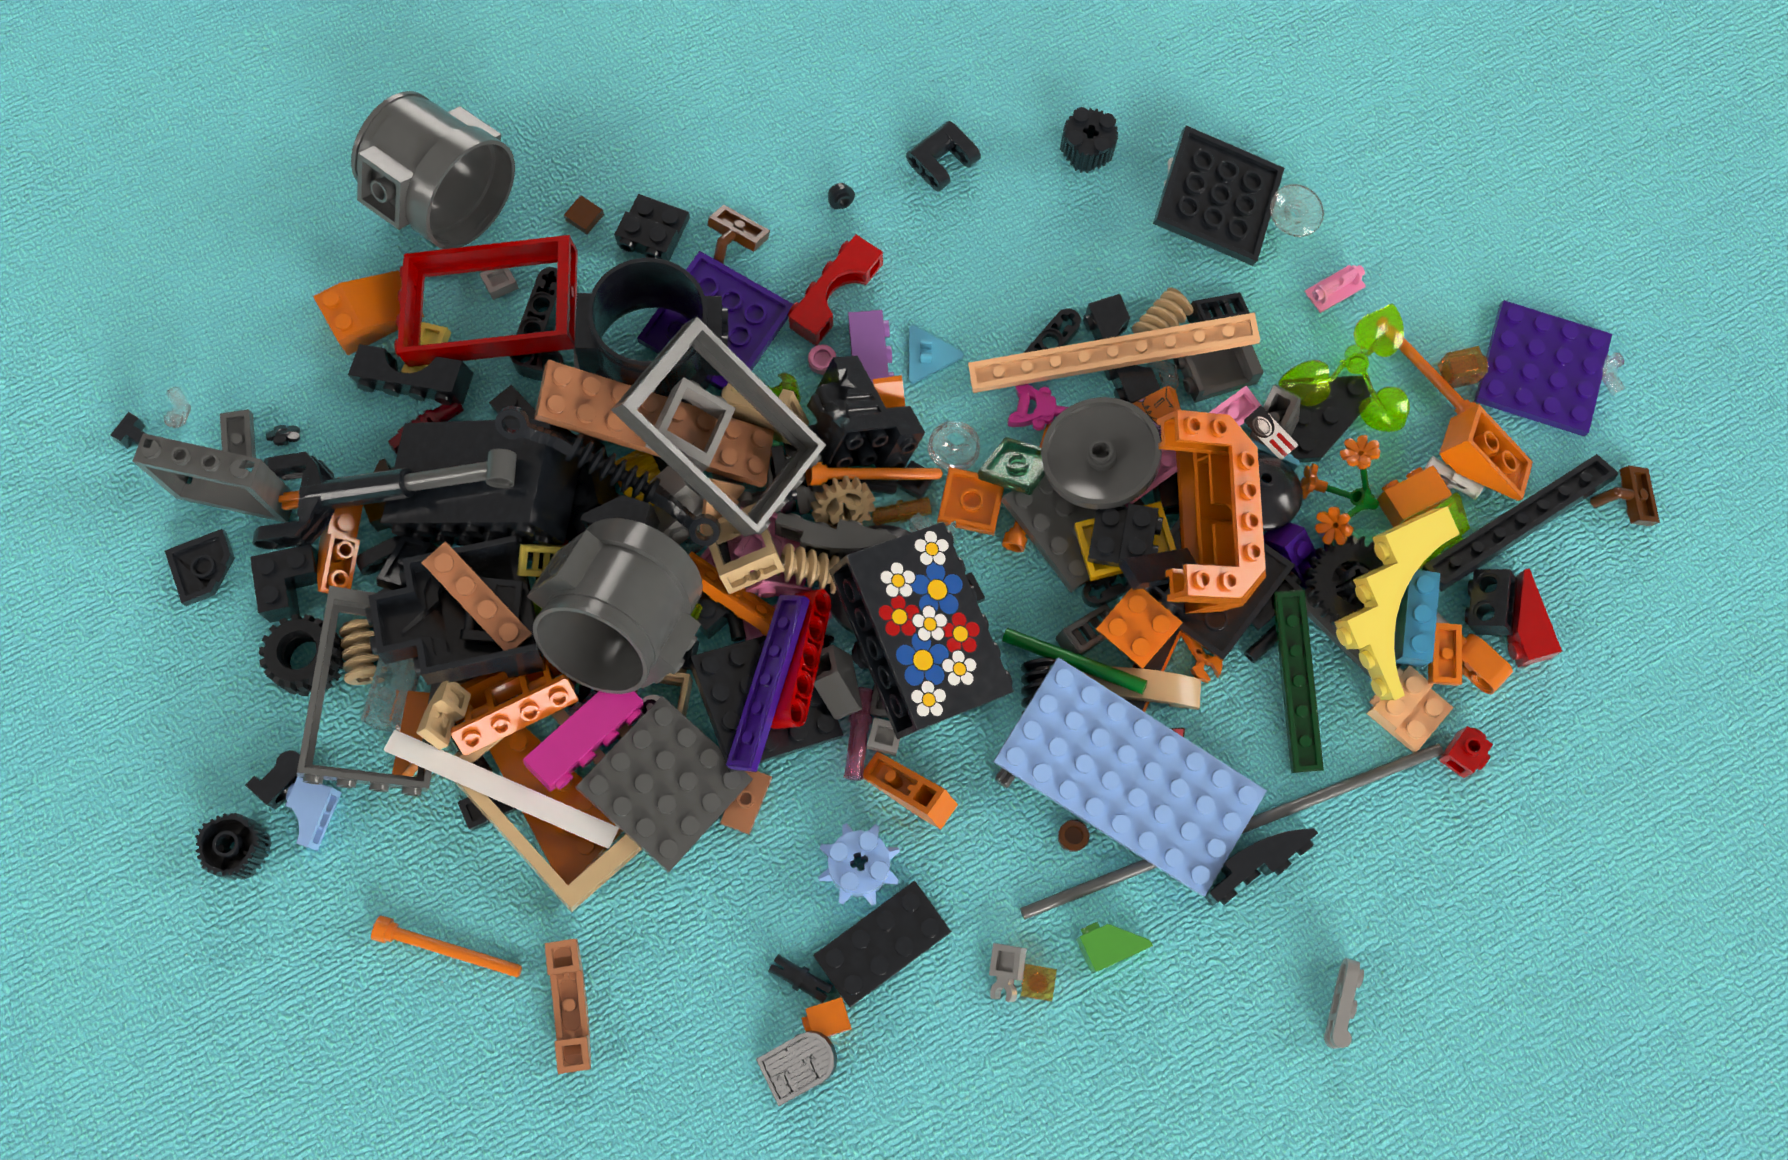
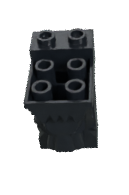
[807,356,925,468]

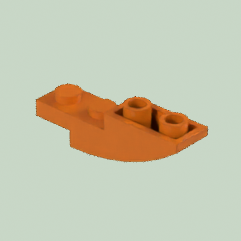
[317,477,363,594]

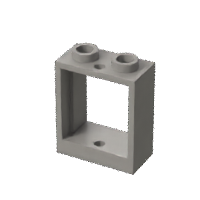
[645,377,735,472]

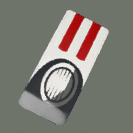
[1244,406,1298,460]

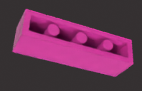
[523,691,643,792]

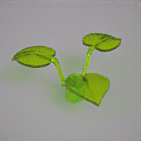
[1278,303,1410,432]

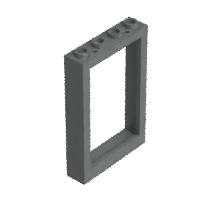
[611,317,826,537]
[297,586,442,796]

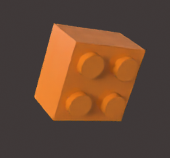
[1095,588,1183,669]

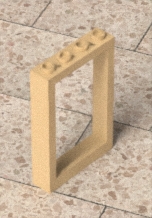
[454,709,642,912]

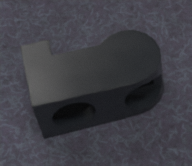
[245,750,303,809]

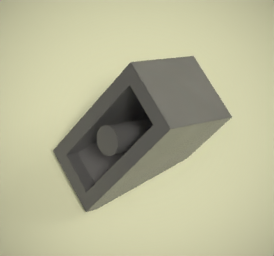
[1249,384,1301,445]

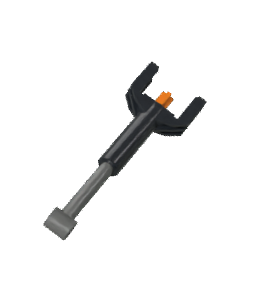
[252,449,517,549]

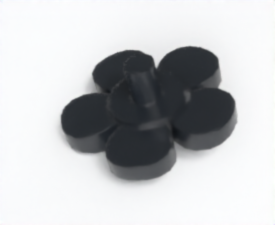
[266,425,300,446]

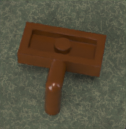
[707,205,770,264]
[1590,465,1660,526]

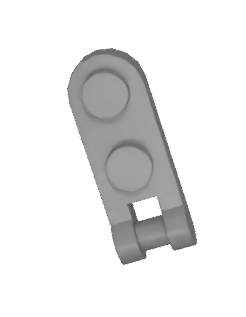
[1324,958,1364,1049]

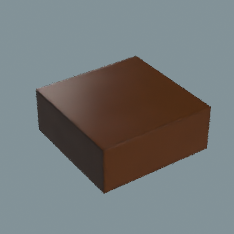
[564,195,604,234]

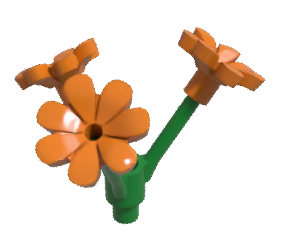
[1300,435,1381,545]

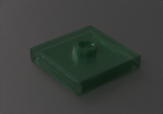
[978,437,1045,495]

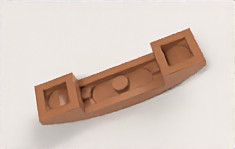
[544,938,591,1074]

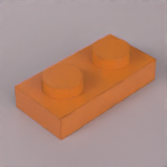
[1428,622,1462,686]

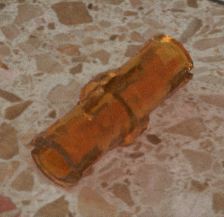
[871,496,932,525]

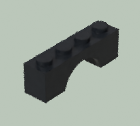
[1083,294,1160,404]
[348,344,474,405]

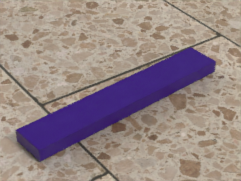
[726,594,810,772]

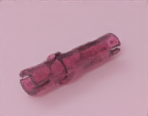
[843,687,873,781]

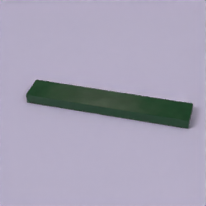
[1273,590,1324,773]

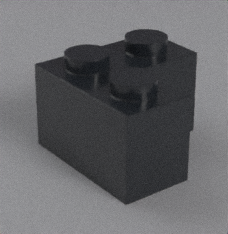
[250,544,318,623]

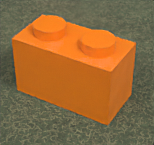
[1377,465,1452,527]

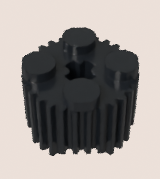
[1060,107,1118,173]
[195,813,272,880]

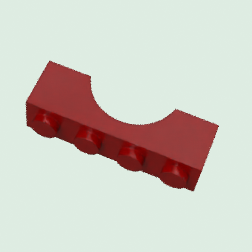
[788,234,883,346]

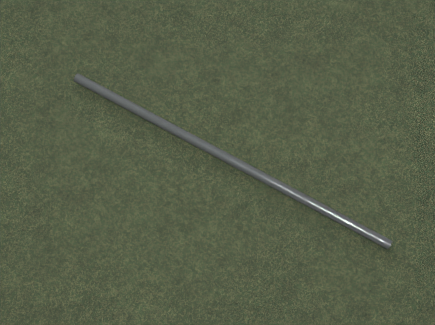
[1020,743,1444,920]

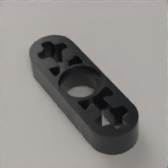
[1023,308,1081,353]

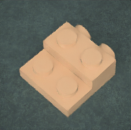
[1366,665,1454,753]

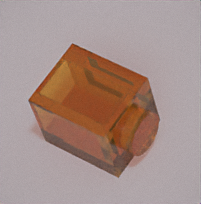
[1438,346,1488,388]

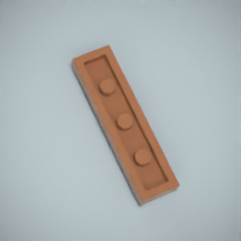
[421,541,533,651]

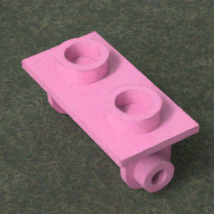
[1304,265,1366,313]
[746,570,812,598]

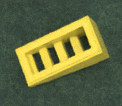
[517,544,565,577]

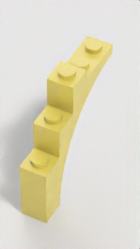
[1334,506,1459,701]

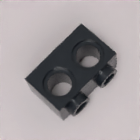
[1465,569,1517,636]

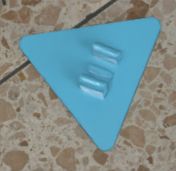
[909,325,964,384]

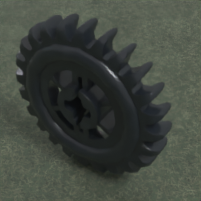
[1305,535,1384,625]

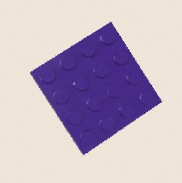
[637,251,793,391]
[1474,300,1612,437]

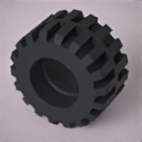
[259,614,345,696]

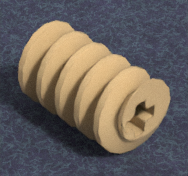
[1132,287,1193,334]
[777,543,840,594]
[339,619,384,685]

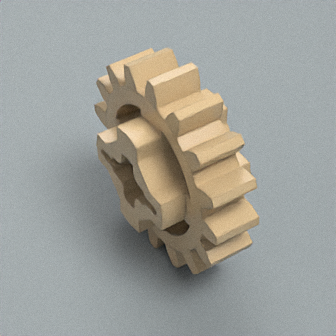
[811,476,875,529]

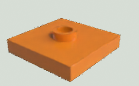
[937,467,1006,536]

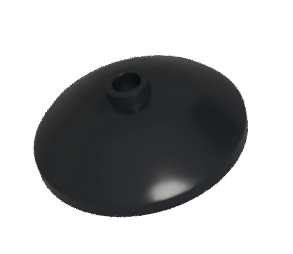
[1258,451,1303,531]

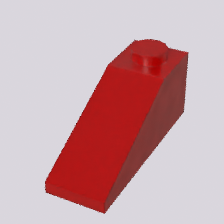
[1507,568,1562,667]

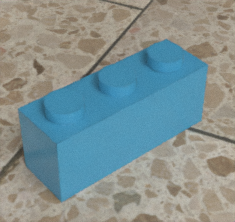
[1394,570,1440,668]

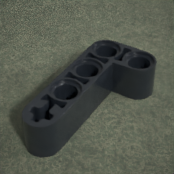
[510,267,565,381]

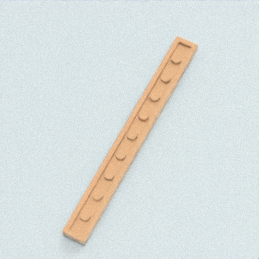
[968,312,1260,393]

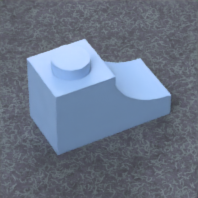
[285,777,342,851]

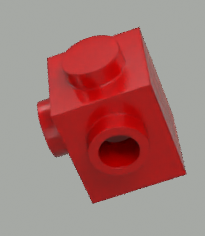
[1438,726,1493,778]

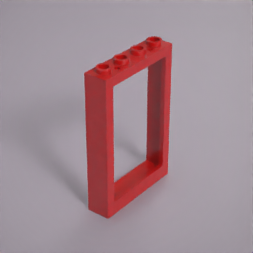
[394,235,578,367]

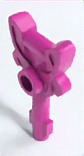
[1008,384,1068,431]

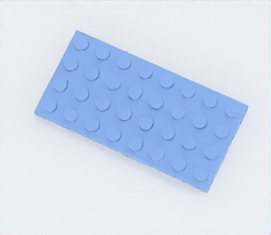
[993,657,1267,897]

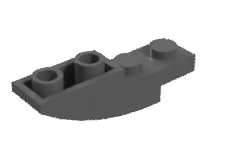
[775,512,897,560]

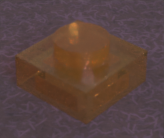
[1020,964,1057,1002]

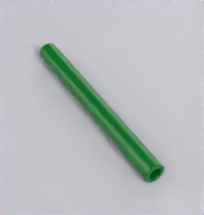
[1002,628,1148,695]

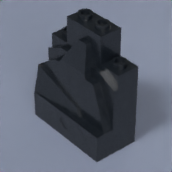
[365,535,546,685]

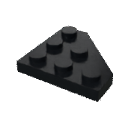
[1280,375,1371,462]

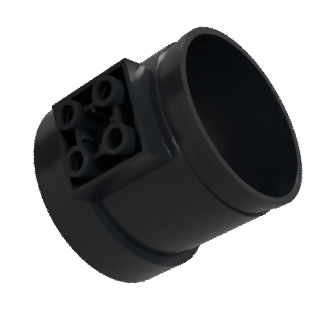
[575,258,728,405]

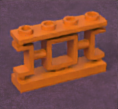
[450,655,578,755]

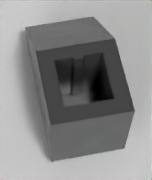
[814,644,862,720]

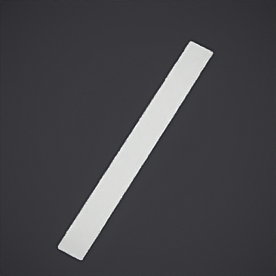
[384,730,619,849]

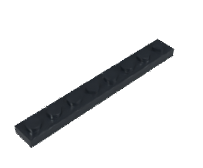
[1422,454,1618,592]

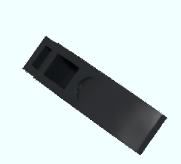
[1205,828,1318,906]

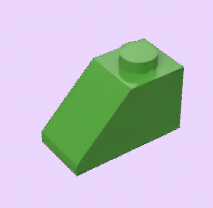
[1076,922,1153,974]

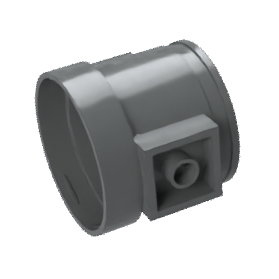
[351,91,515,249]
[527,518,703,694]

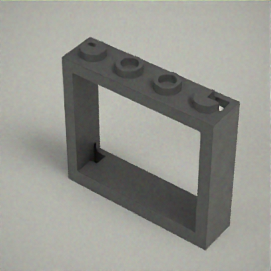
[133,433,293,523]

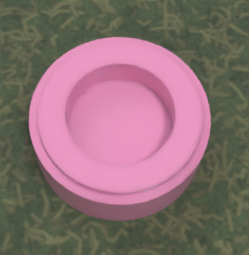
[808,344,836,375]

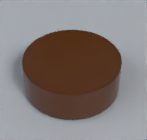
[1058,820,1089,852]

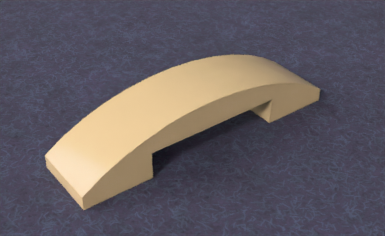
[1082,667,1201,710]

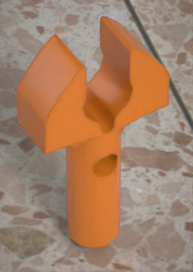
[1181,632,1222,683]

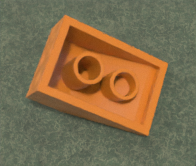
[313,270,425,355]
[1439,404,1533,501]

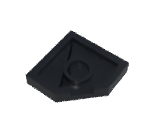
[165,529,235,606]

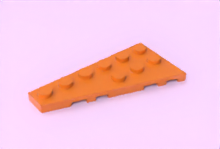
[489,704,623,885]

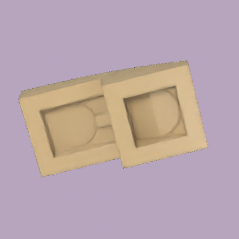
[416,681,471,750]

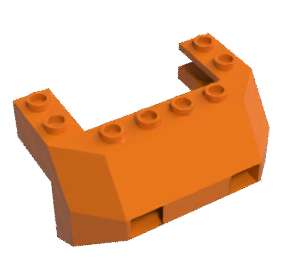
[1157,410,1266,613]

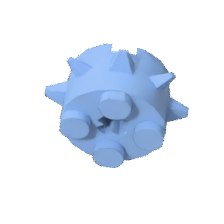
[818,823,900,906]

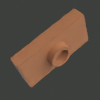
[720,771,772,835]

